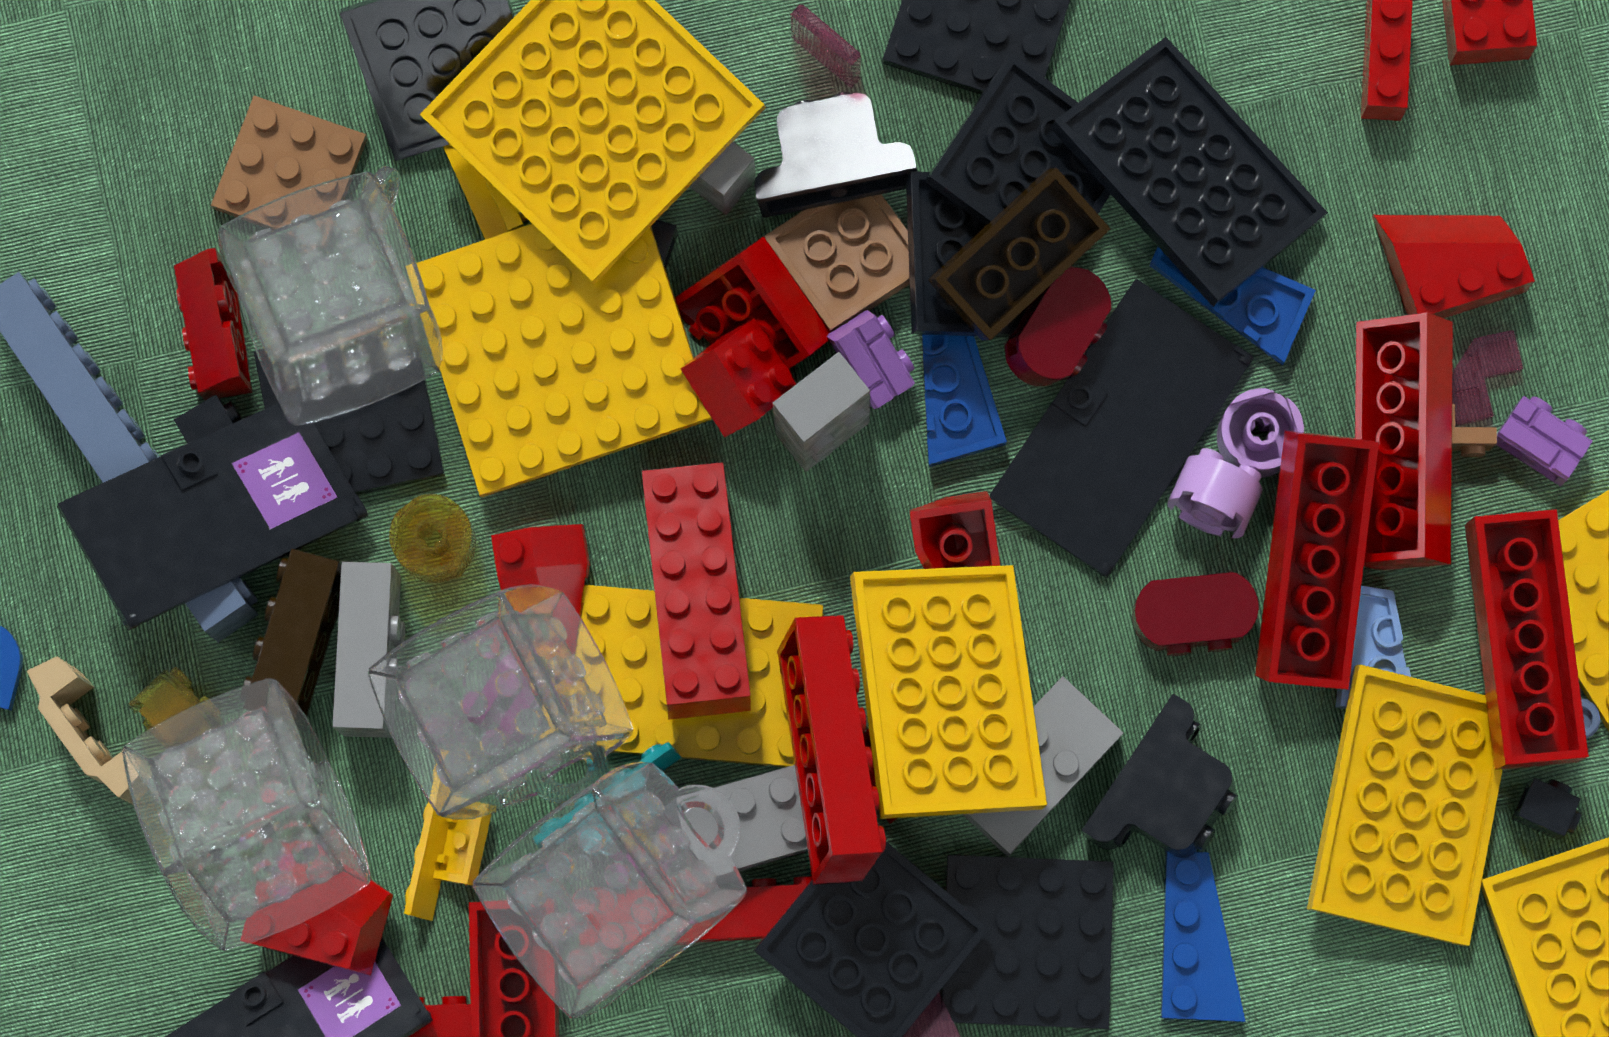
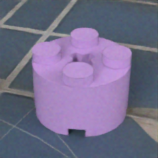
[1217,388,1304,478]
[1168,448,1263,538]

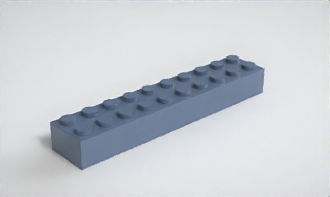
[0,272,259,643]

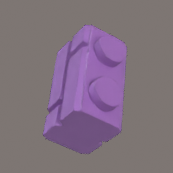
[827,310,915,409]
[1496,396,1593,487]

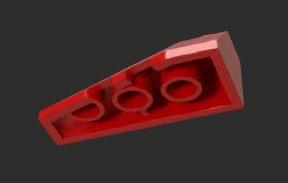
[909,491,1000,569]
[491,524,590,696]

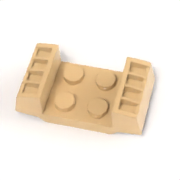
[27,656,157,805]

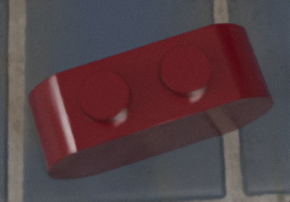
[1004,267,1111,386]
[1132,572,1259,656]

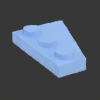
[1336,585,1411,709]

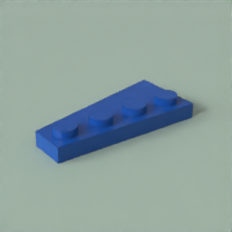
[1149,247,1316,366]
[922,334,1007,468]
[1161,851,1246,1022]

